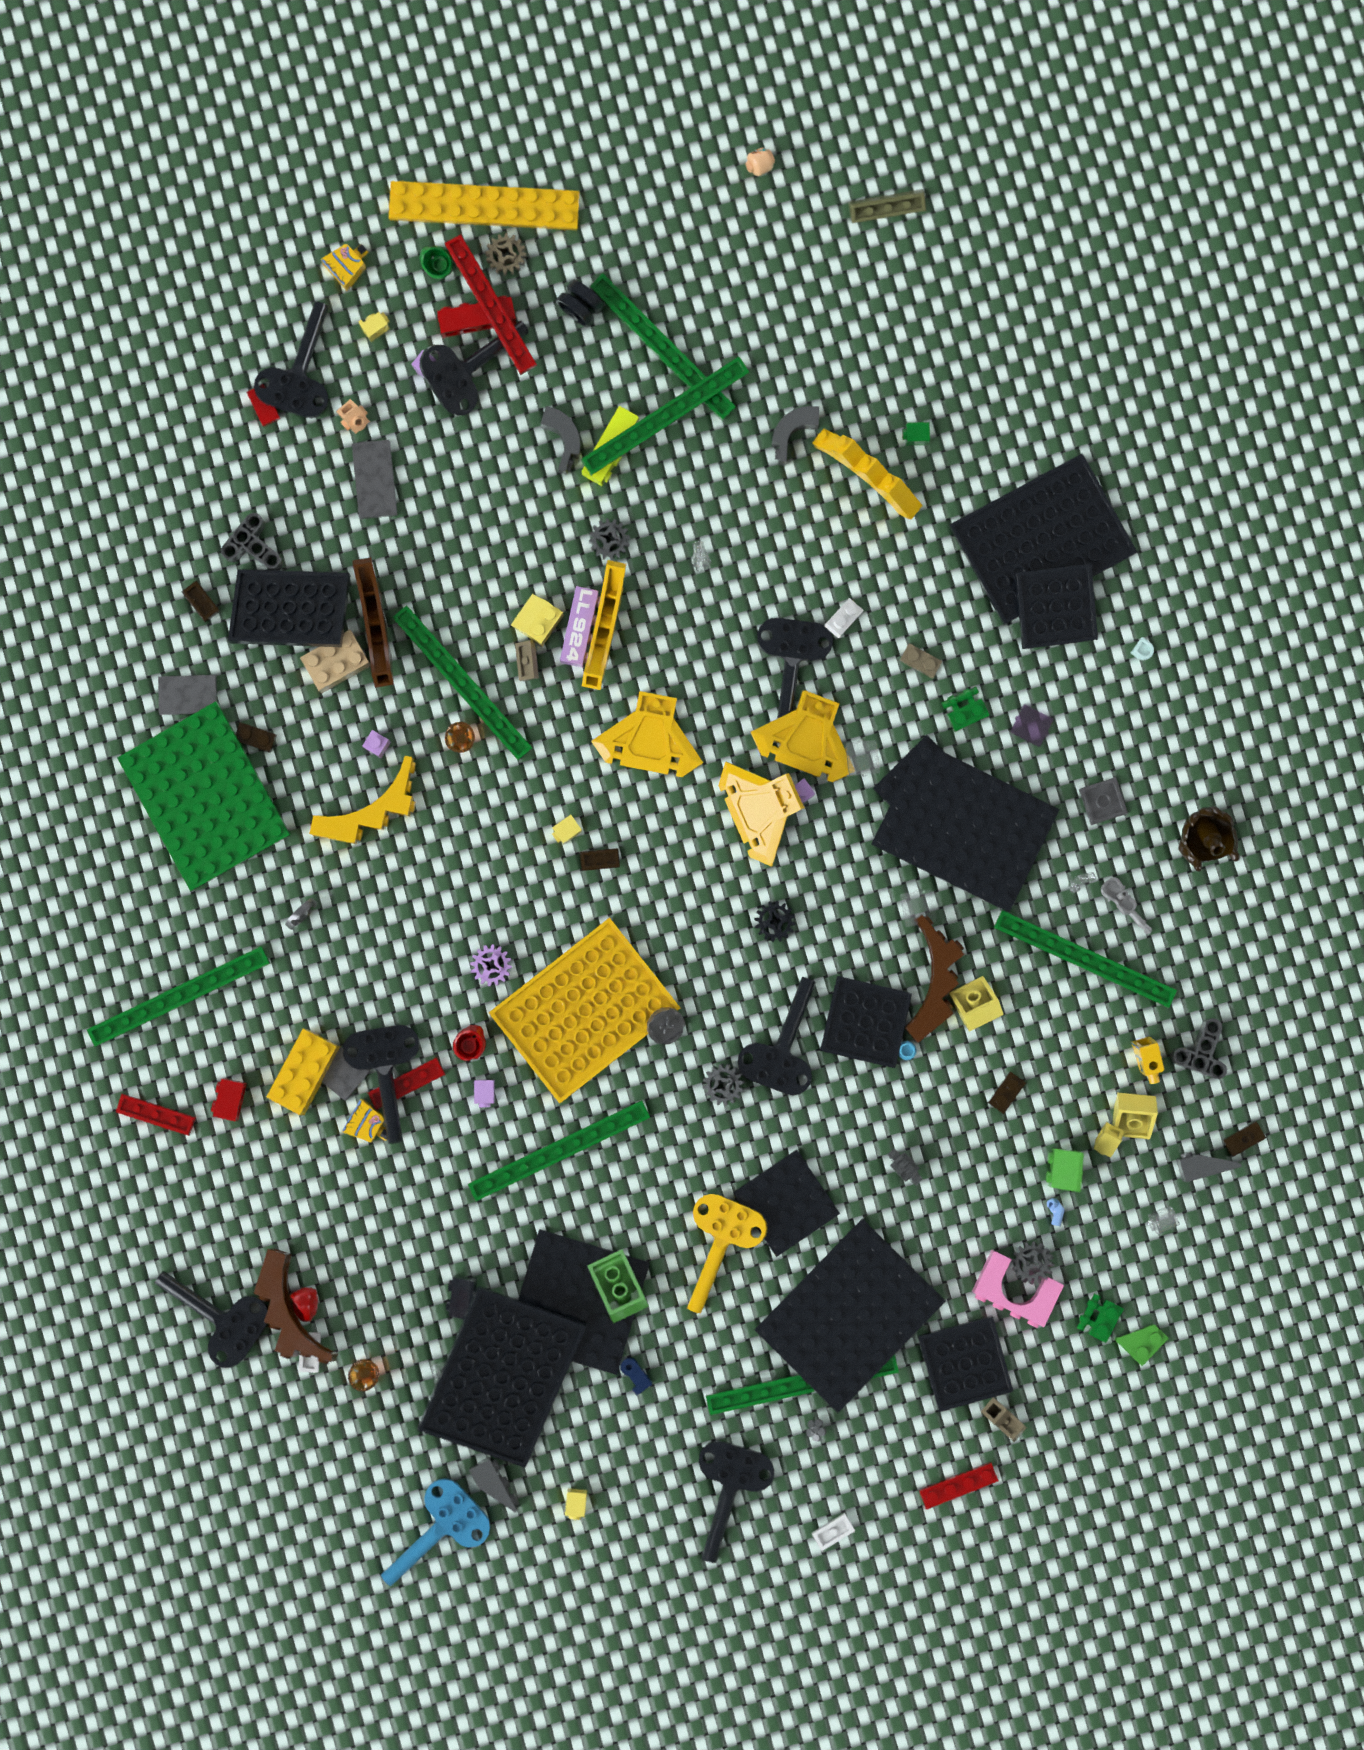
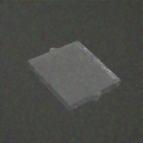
[845,739,880,777]
[900,889,937,927]

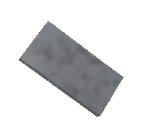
[352,440,398,519]

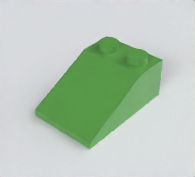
[1046,1148,1084,1192]
[587,1249,649,1323]

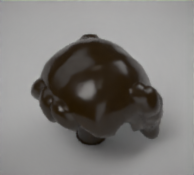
[1178,806,1240,872]

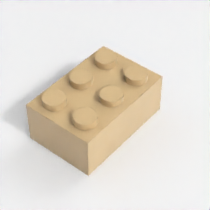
[300,630,371,694]

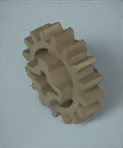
[485,233,527,276]

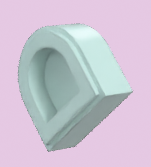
[1131,637,1154,660]

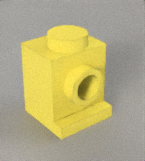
[358,312,390,342]

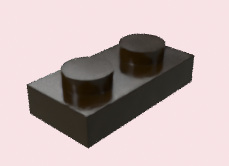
[236,722,277,753]
[987,1071,1026,1114]

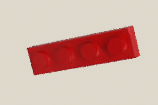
[919,1462,998,1510]

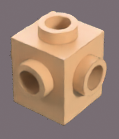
[336,399,370,434]

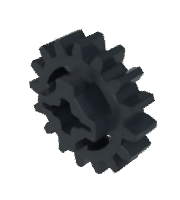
[754,901,796,942]

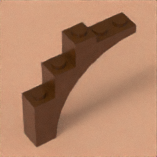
[352,557,394,688]
[905,914,964,1043]
[254,1248,338,1364]

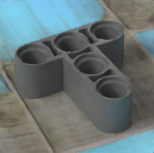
[221,513,283,571]
[1170,1018,1227,1079]

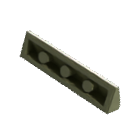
[848,189,926,223]

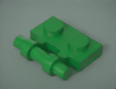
[941,686,990,732]
[1077,1293,1123,1343]

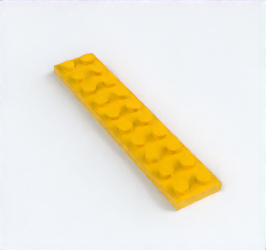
[389,181,580,230]

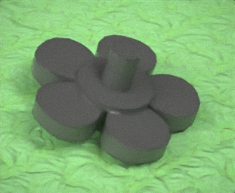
[806,1419,826,1442]

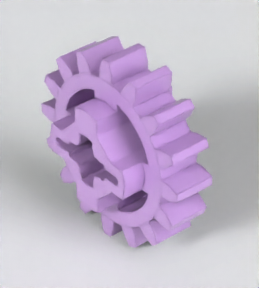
[470,945,512,986]

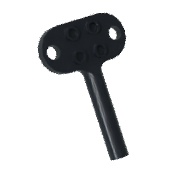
[254,301,329,419]
[420,320,529,415]
[757,618,833,719]
[737,977,816,1095]
[343,1025,420,1144]
[155,1271,268,1368]
[698,1440,775,1563]

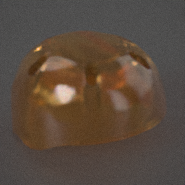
[445,722,475,753]
[348,1359,380,1391]

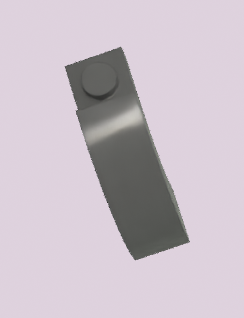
[540,406,581,475]
[772,406,819,466]

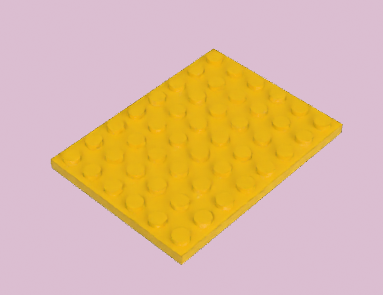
[489,917,680,1104]

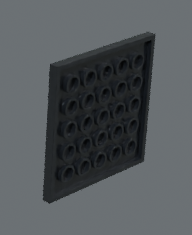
[518,1229,650,1375]

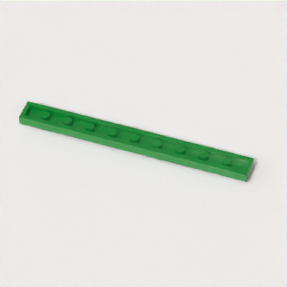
[589,273,736,421]
[581,356,749,476]
[392,605,533,761]
[993,910,1177,1008]
[87,946,270,1047]
[468,1100,650,1201]
[705,1355,899,1415]

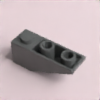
[469,1456,519,1512]

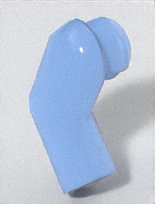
[1047,1198,1065,1227]

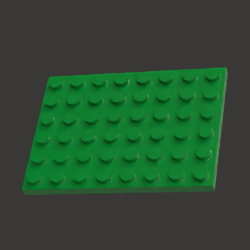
[117,701,291,891]

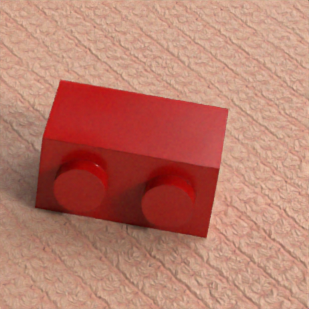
[211,1078,247,1121]

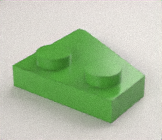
[1114,1324,1169,1366]

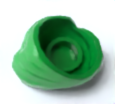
[420,245,454,280]

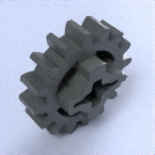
[589,518,630,561]
[702,1064,745,1106]
[887,1149,923,1185]
[1011,1241,1055,1285]

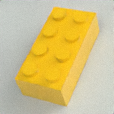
[266,1028,340,1115]

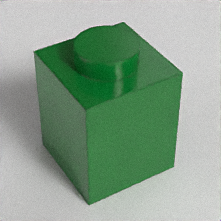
[902,422,930,446]

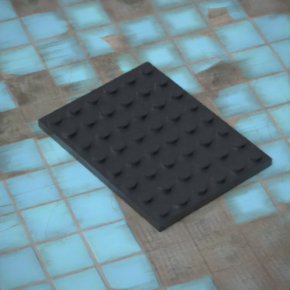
[949,453,1138,625]
[871,741,1060,913]
[754,1219,946,1413]
[417,1285,586,1468]

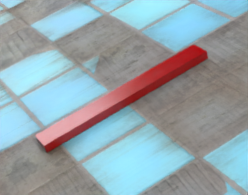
[445,234,537,375]

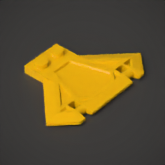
[751,690,855,782]
[591,691,703,777]
[718,762,804,867]

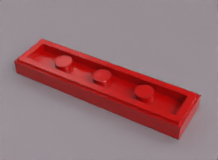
[368,1057,446,1110]
[116,1094,196,1136]

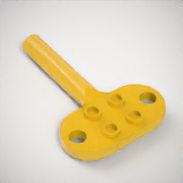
[687,1194,767,1314]

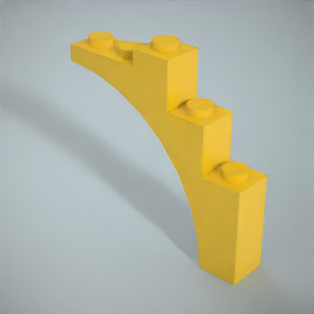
[812,429,923,520]
[582,560,627,690]
[309,756,416,845]

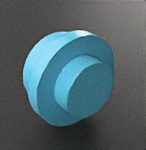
[898,1041,916,1060]

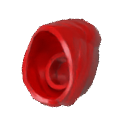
[453,1025,486,1061]
[290,1287,318,1322]

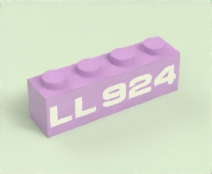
[560,586,601,668]

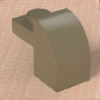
[981,1397,1027,1442]

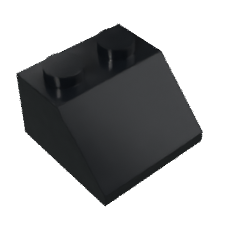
[446,1275,477,1320]

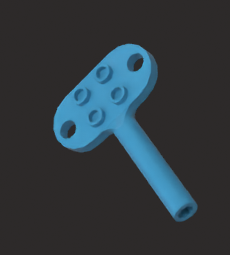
[381,1478,490,1586]

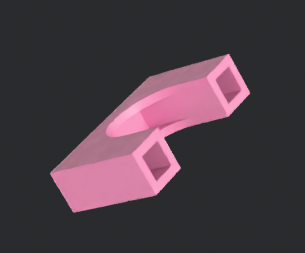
[972,1250,1064,1328]

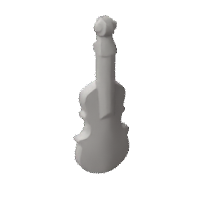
[1101,877,1152,934]

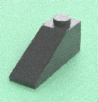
[1176,1152,1242,1182]

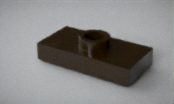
[181,580,220,623]
[580,848,620,871]
[1222,1121,1266,1157]

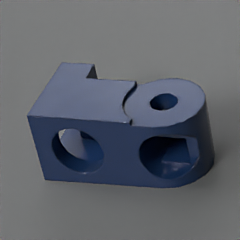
[621,1357,653,1396]

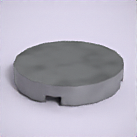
[285,898,317,930]
[647,1007,685,1045]

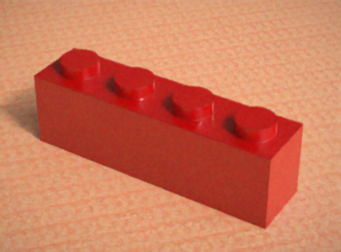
[437,295,517,338]

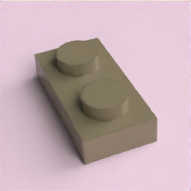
[515,640,539,682]
[899,643,942,679]

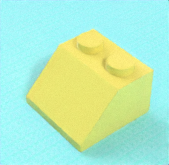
[511,594,564,647]
[949,976,1004,1032]
[1112,1093,1158,1139]

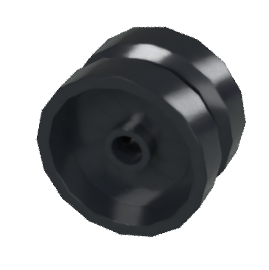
[556,279,605,327]

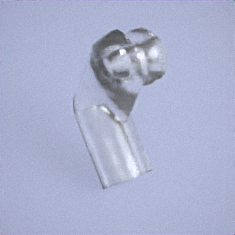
[1068,872,1096,893]

